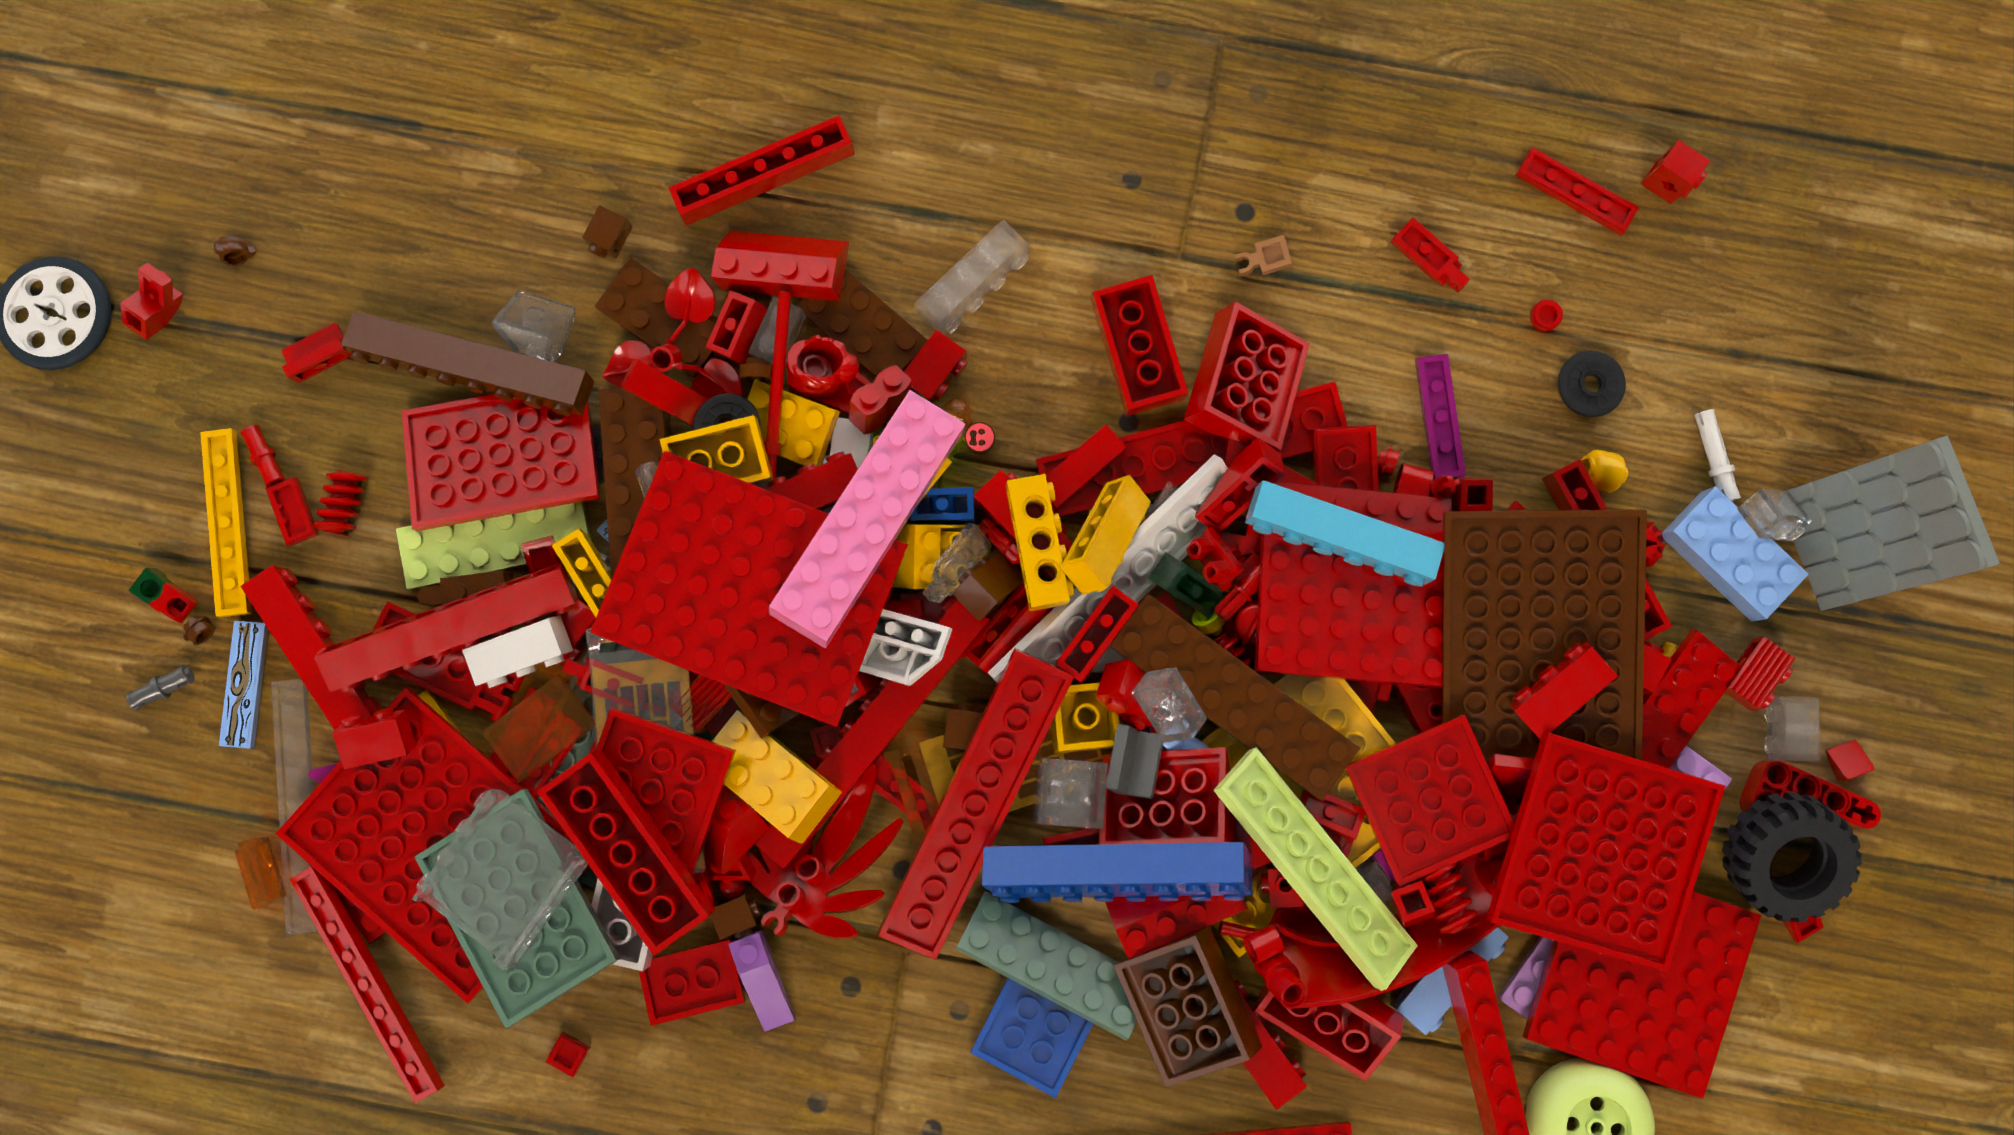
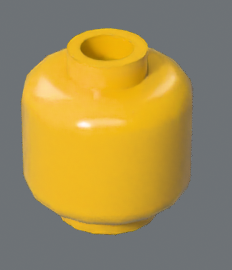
[1581,450,1628,493]

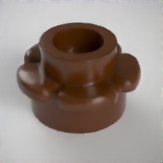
[183,616,215,645]

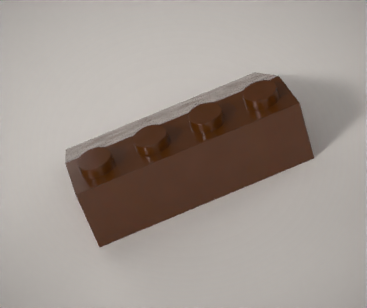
[1114,926,1263,1087]

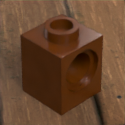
[582,205,633,259]

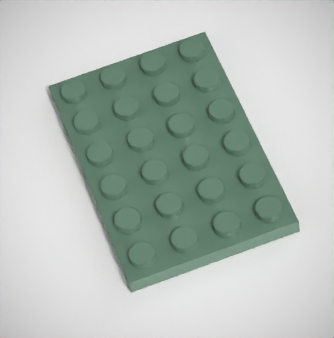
[414,789,621,1029]

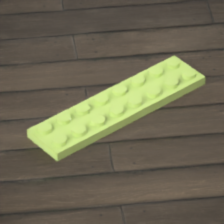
[1213,747,1418,991]

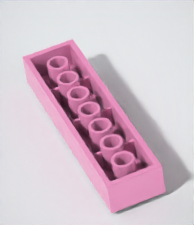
[769,390,965,649]

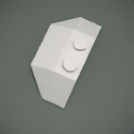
[859,609,952,686]

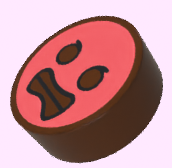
[964,422,995,454]

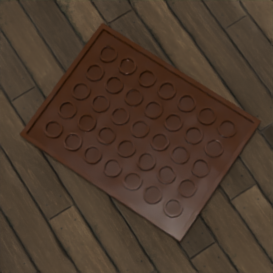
[1442,509,1647,763]

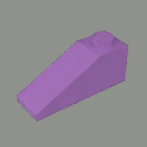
[728,929,795,1032]

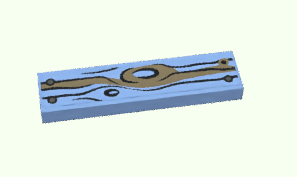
[219,621,269,749]

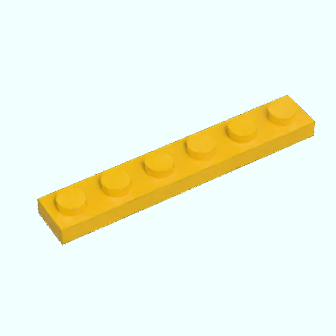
[200,428,252,618]

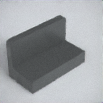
[1105,724,1164,799]

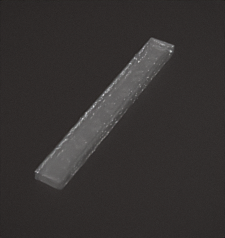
[271,679,318,935]

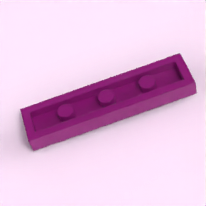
[1415,354,1466,480]

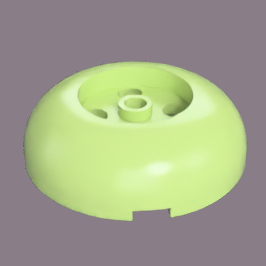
[1525,1057,1655,1135]

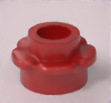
[1378,446,1400,475]

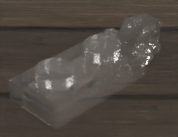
[922,523,992,603]

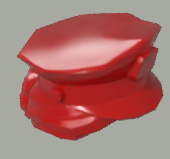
[785,335,859,399]

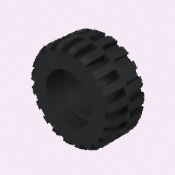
[1722,792,1862,922]

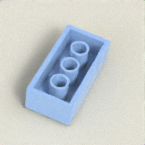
[1662,486,1809,622]

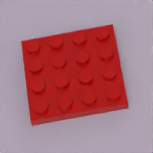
[596,707,736,876]
[1345,714,1515,887]

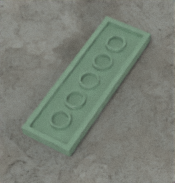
[955,891,1137,1041]

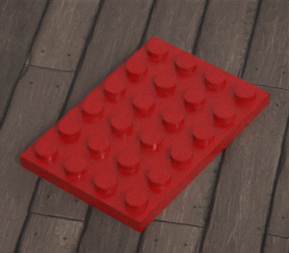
[401,394,601,532]

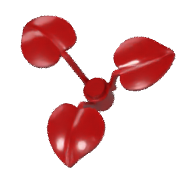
[602,268,743,399]

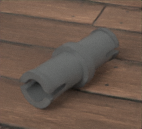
[126,665,195,711]

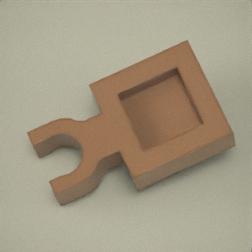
[1235,235,1293,277]

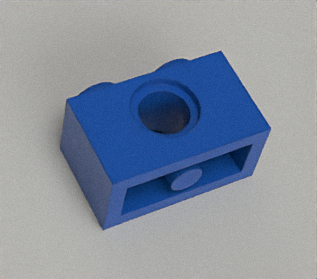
[911,487,975,524]

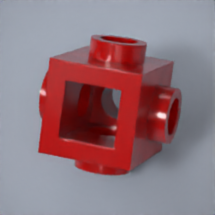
[1261,864,1304,909]

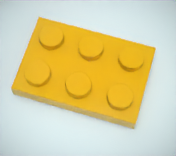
[747,380,840,467]

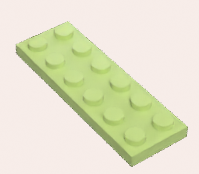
[396,501,592,590]

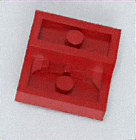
[1299,790,1365,858]

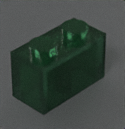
[1148,552,1227,619]

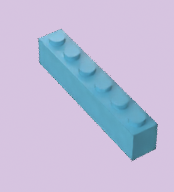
[1245,480,1444,587]

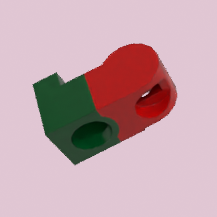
[128,568,198,623]

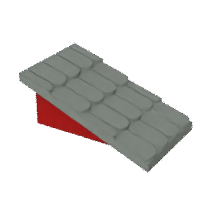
[1775,435,2000,611]

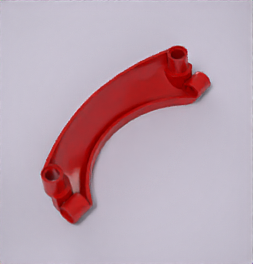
[1243,839,1510,1009]

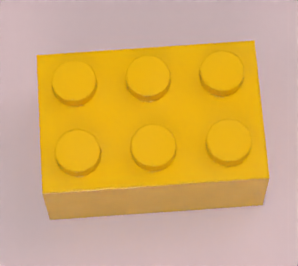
[659,415,773,485]

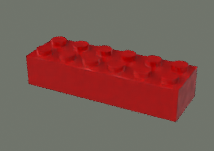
[537,749,716,956]

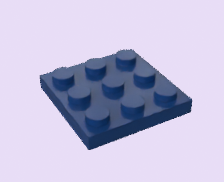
[970,978,1094,1098]

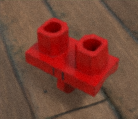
[1186,527,1244,591]

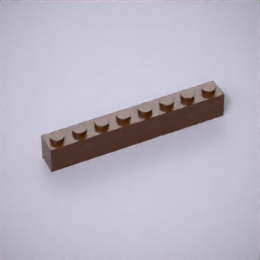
[341,311,595,416]

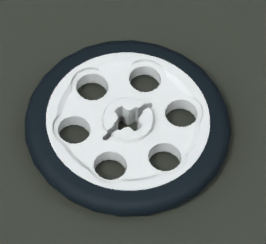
[0,256,111,370]

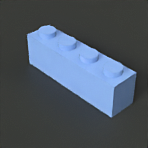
[1390,927,1508,1035]

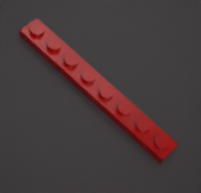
[289,866,445,1103]

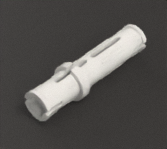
[1694,409,1741,501]

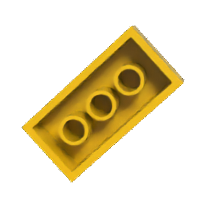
[712,710,842,844]

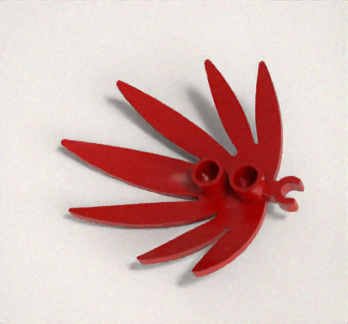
[746,757,903,939]

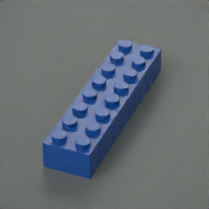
[982,842,1253,903]

